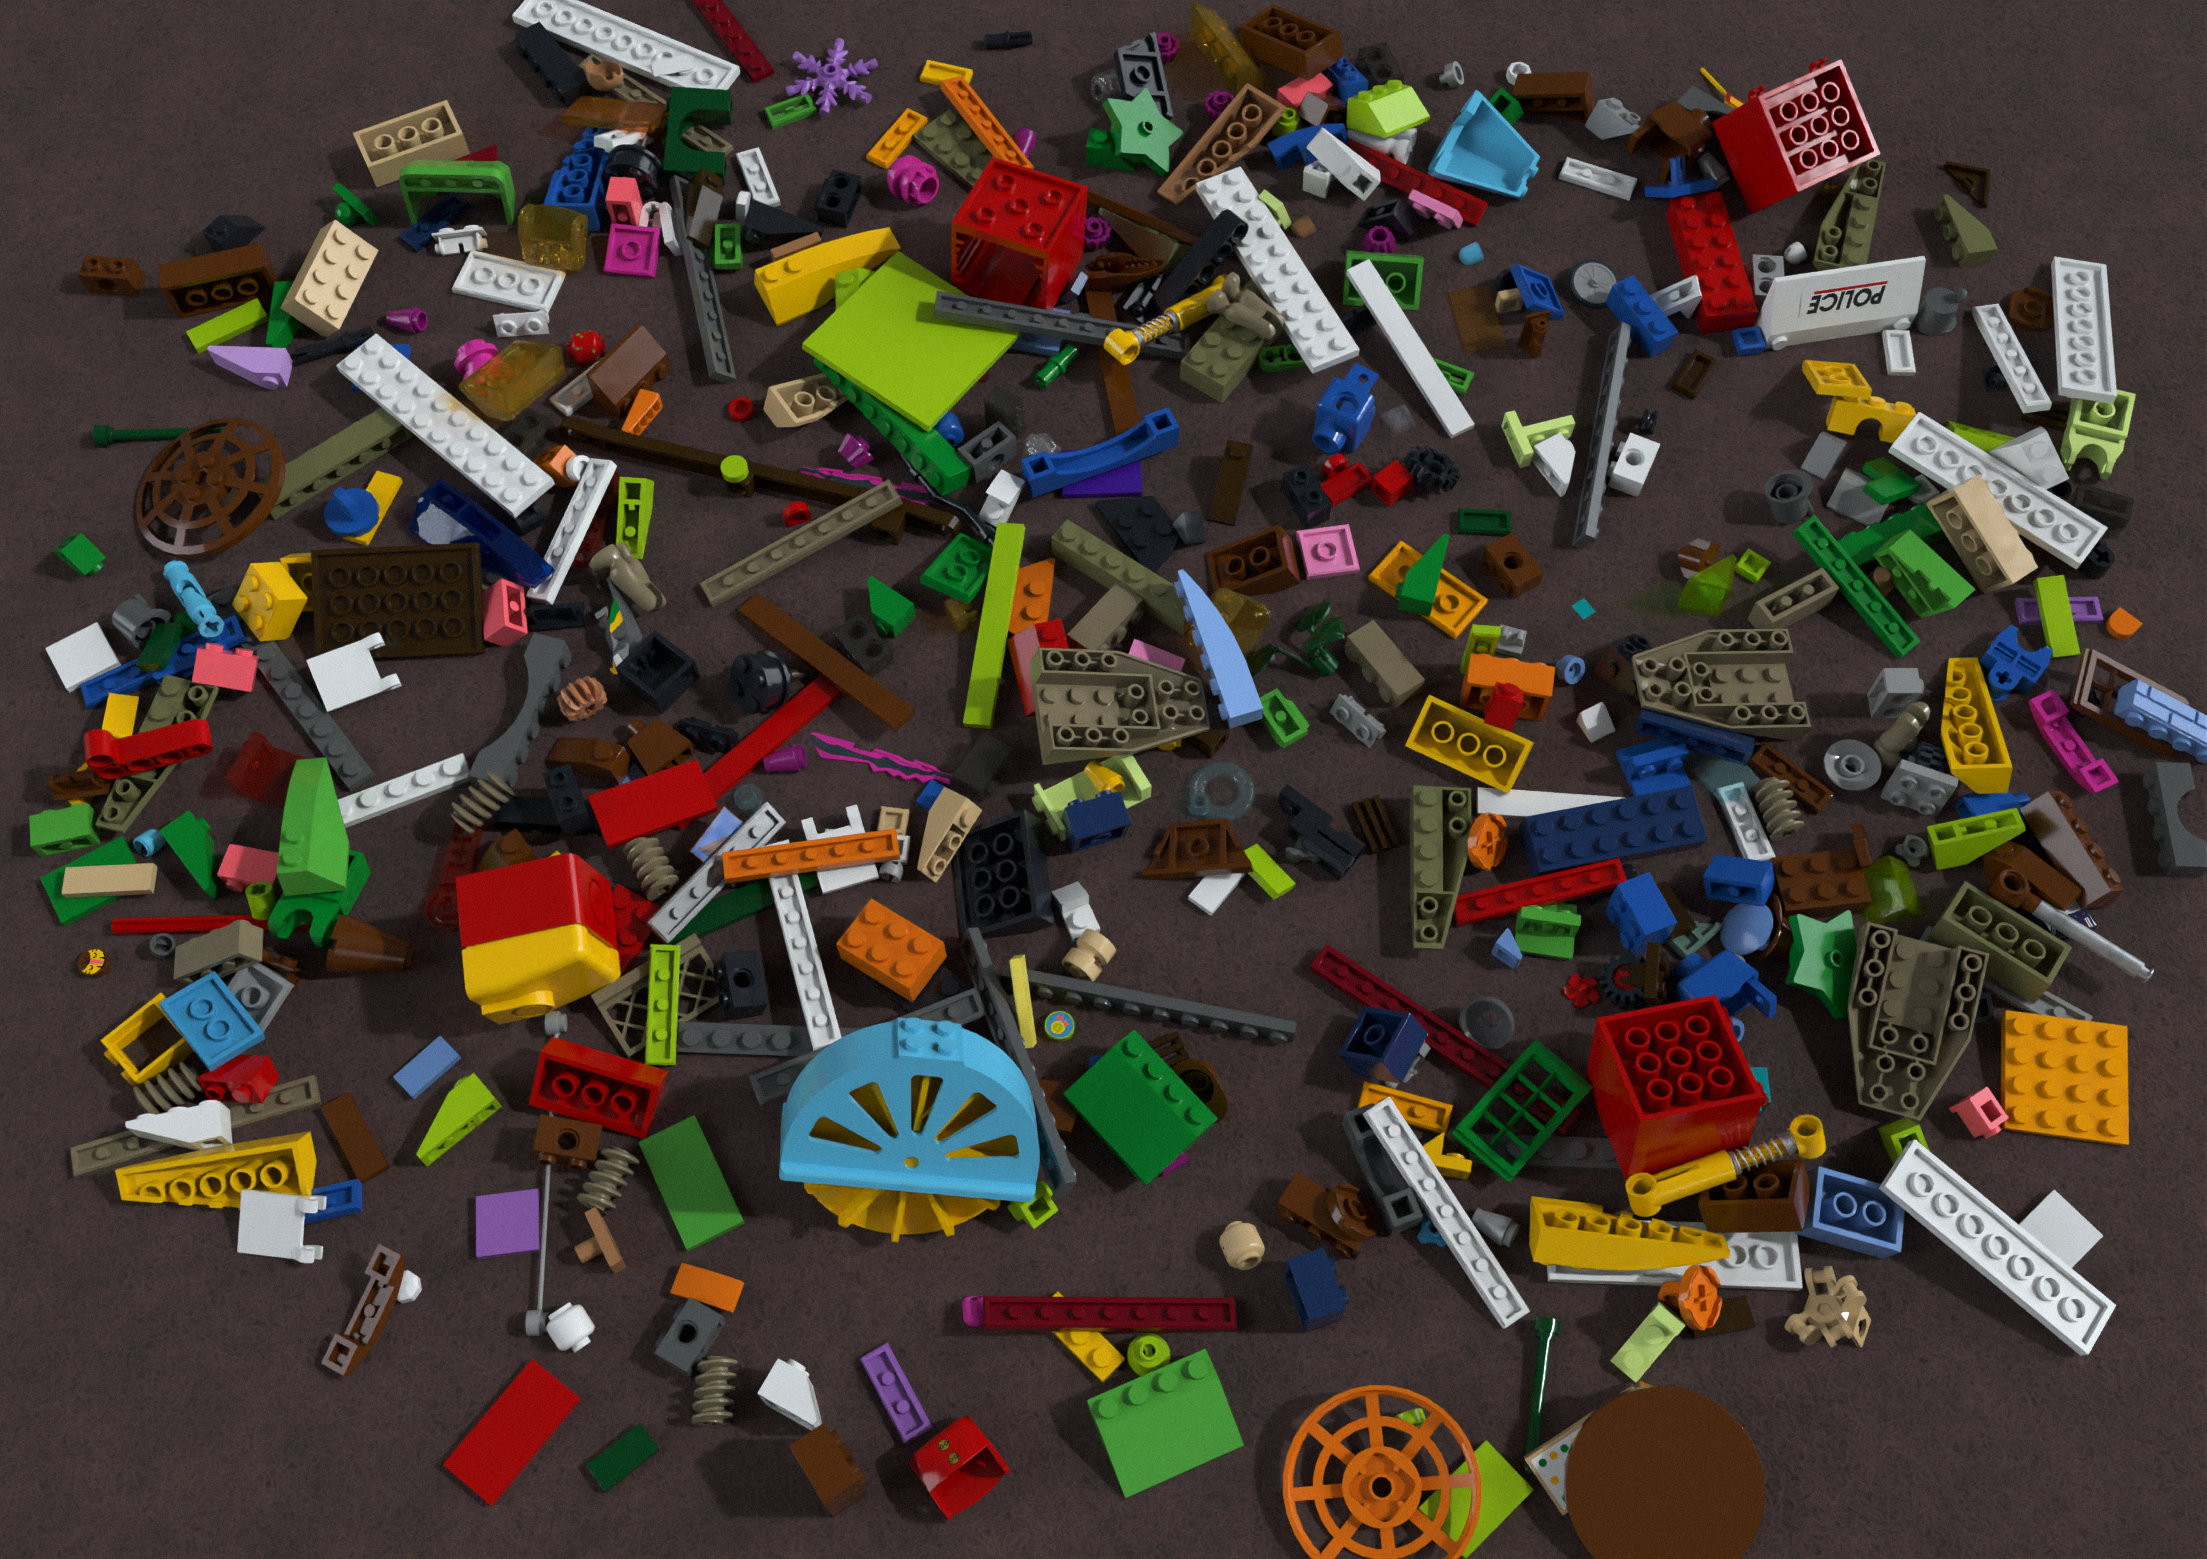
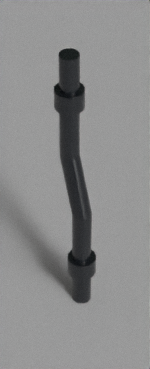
[899,454,996,548]

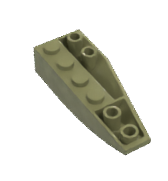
[1813,159,1886,271]
[95,674,219,833]
[1410,785,1472,951]

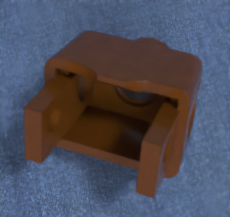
[1626,101,1712,183]

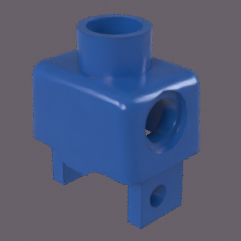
[1312,363,1379,455]
[1673,950,1777,1032]

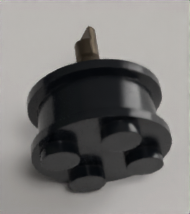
[603,135,663,200]
[729,649,805,714]

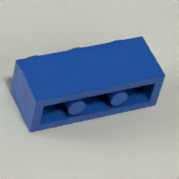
[1605,275,1678,358]

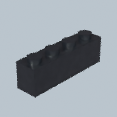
[514,22,593,108]

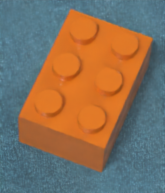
[1459,653,1555,721]
[836,898,947,1003]

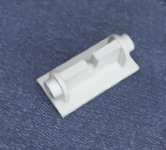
[432,225,488,256]
[493,310,549,337]

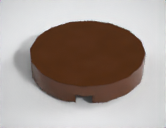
[2006,287,2054,332]
[1326,1183,1380,1242]

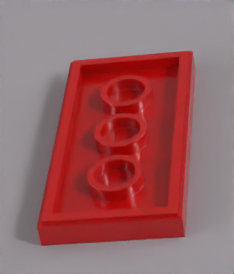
[587,759,718,849]
[443,1359,581,1506]

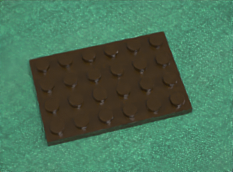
[311,543,485,659]

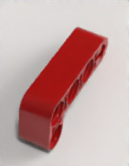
[83,719,213,779]

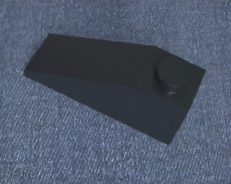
[740,199,824,245]

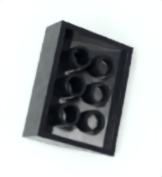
[953,809,1055,939]

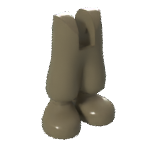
[1206,272,1286,340]
[589,542,666,612]
[1872,702,1930,769]

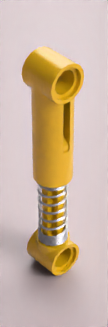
[1104,274,1243,365]
[1625,1114,1826,1217]

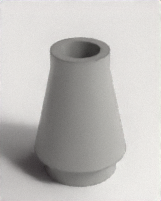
[1471,1208,1520,1247]

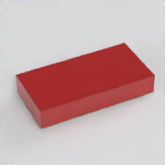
[1320,461,1373,508]

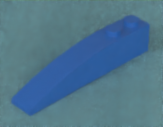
[543,115,620,232]

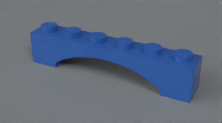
[1022,407,1180,498]

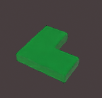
[1862,457,1922,506]

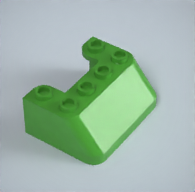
[399,159,516,225]

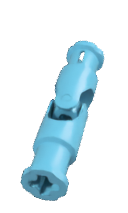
[163,560,224,637]

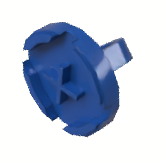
[324,486,380,538]

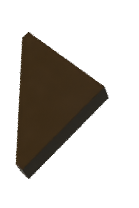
[1944,161,1992,209]

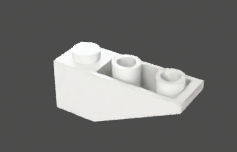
[1307,127,1380,201]
[125,1100,232,1151]

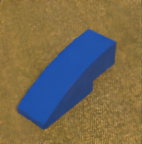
[1267,123,1349,170]

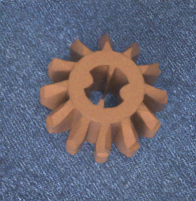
[557,676,608,722]

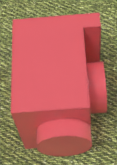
[1949,1086,2009,1139]

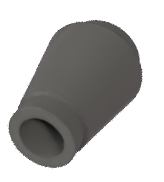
[1696,152,1730,191]

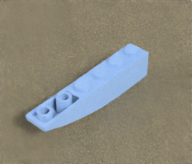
[1174,569,1263,729]

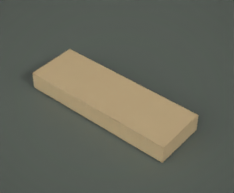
[61,863,157,898]

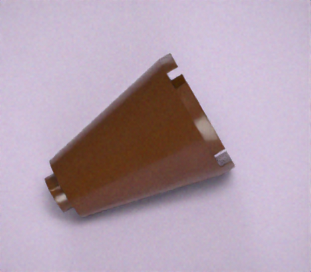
[326,915,415,973]

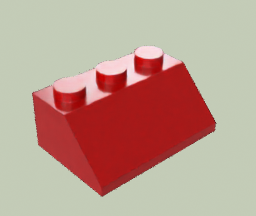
[1007,618,1069,717]

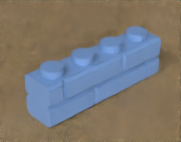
[2114,679,2207,764]

